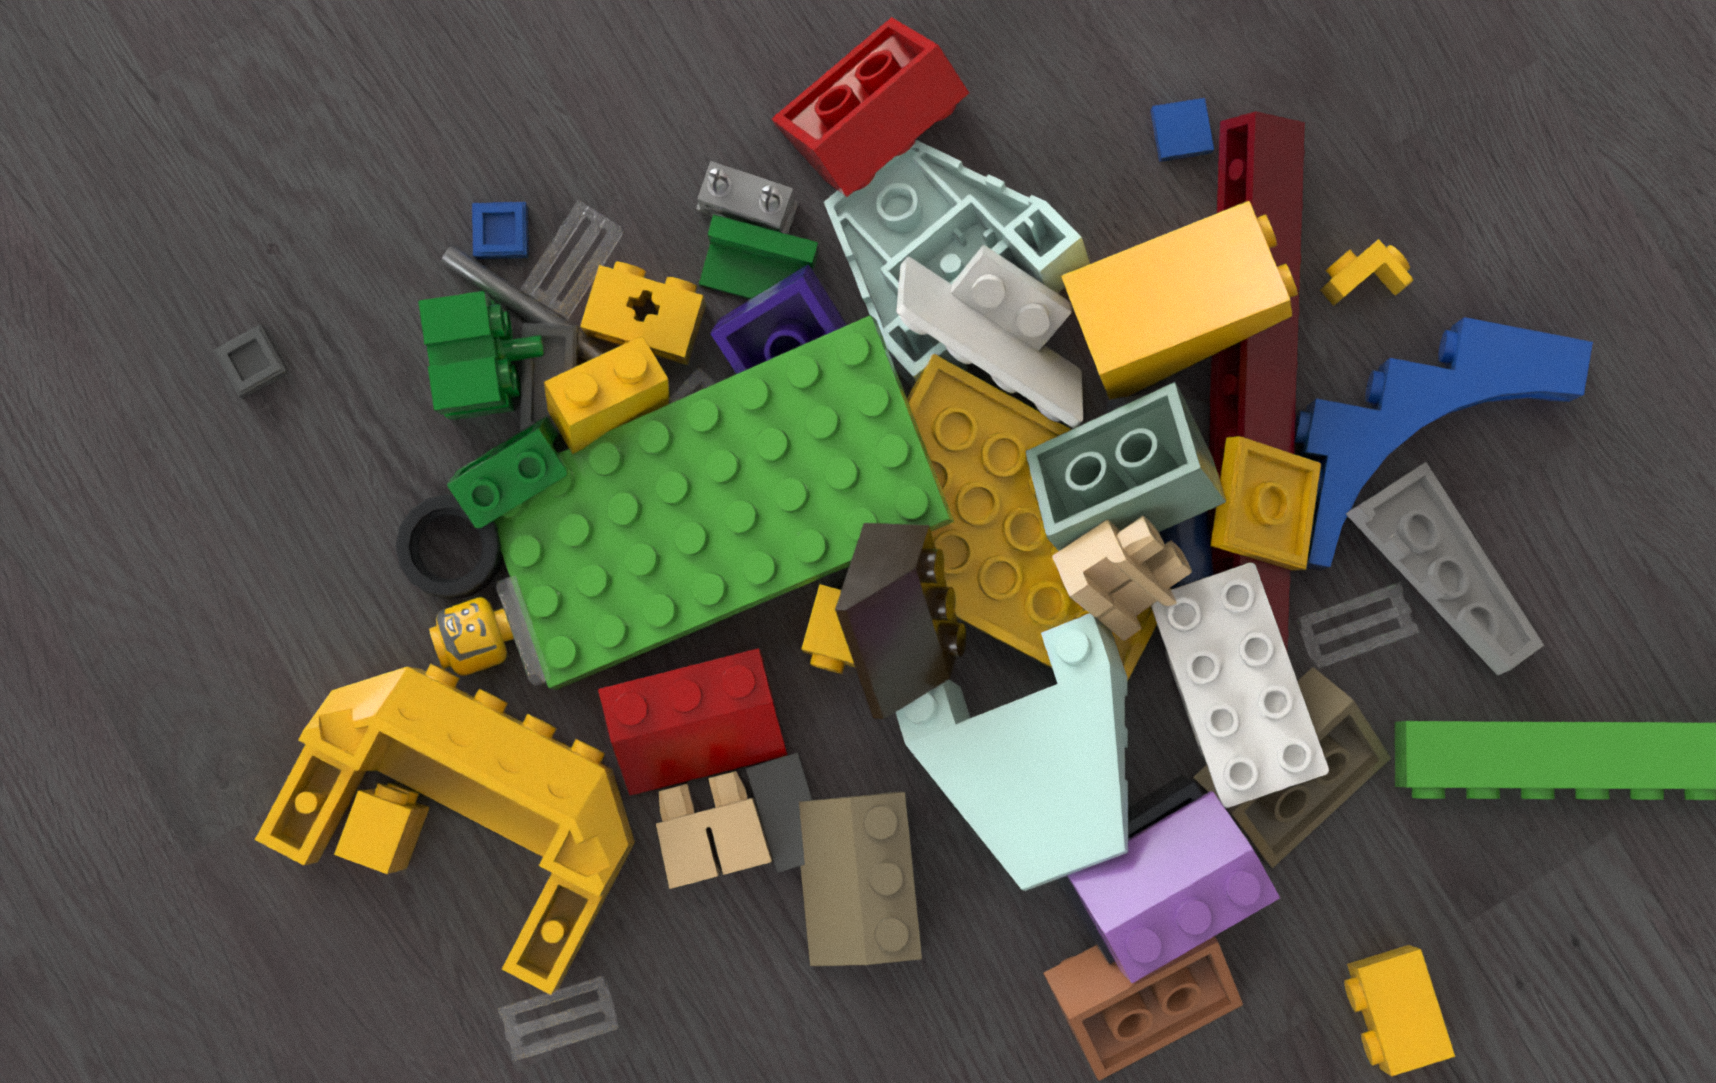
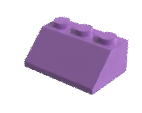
[1067,791,1280,983]

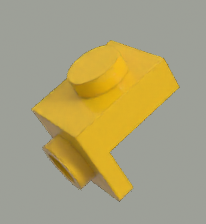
[1320,239,1414,306]

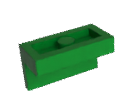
[699,214,819,300]

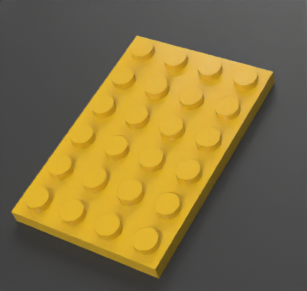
[907,354,1157,682]

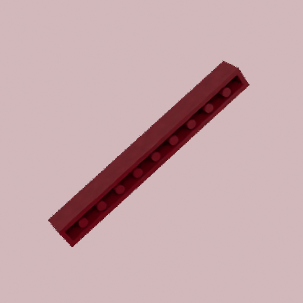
[1208,111,1305,652]

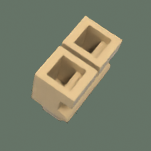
[1052,516,1192,641]
[656,771,773,889]

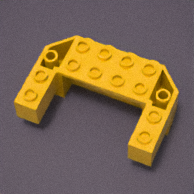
[255,663,635,995]

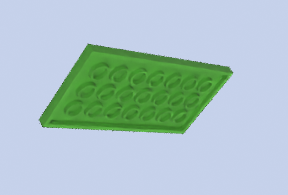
[493,315,954,690]

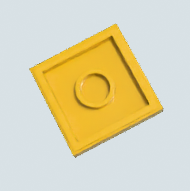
[1211,436,1321,570]

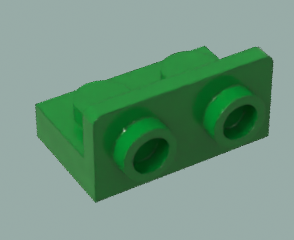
[447,416,568,528]

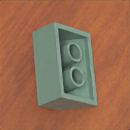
[1025,382,1226,551]

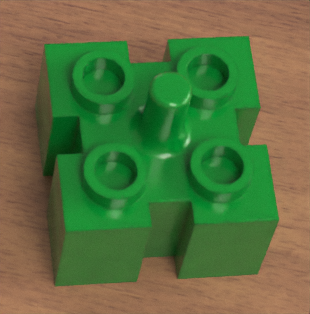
[418,291,545,421]

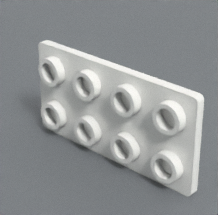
[896,244,1083,428]
[1151,563,1329,808]

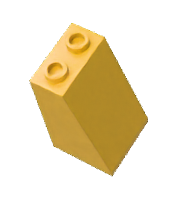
[1061,201,1298,400]

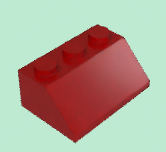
[771,17,969,197]
[598,648,788,796]

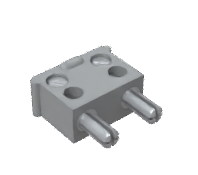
[696,161,799,234]

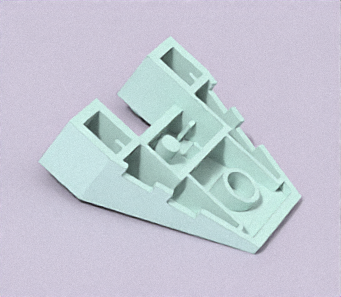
[824,140,1090,388]
[896,613,1128,891]

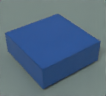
[1150,98,1214,162]
[472,202,529,260]

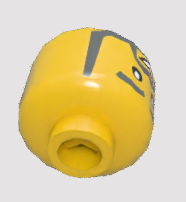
[429,597,515,676]

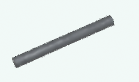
[441,245,609,361]

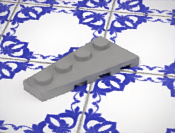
[1345,462,1544,675]

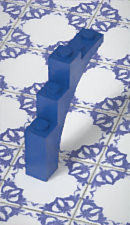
[1294,317,1593,571]

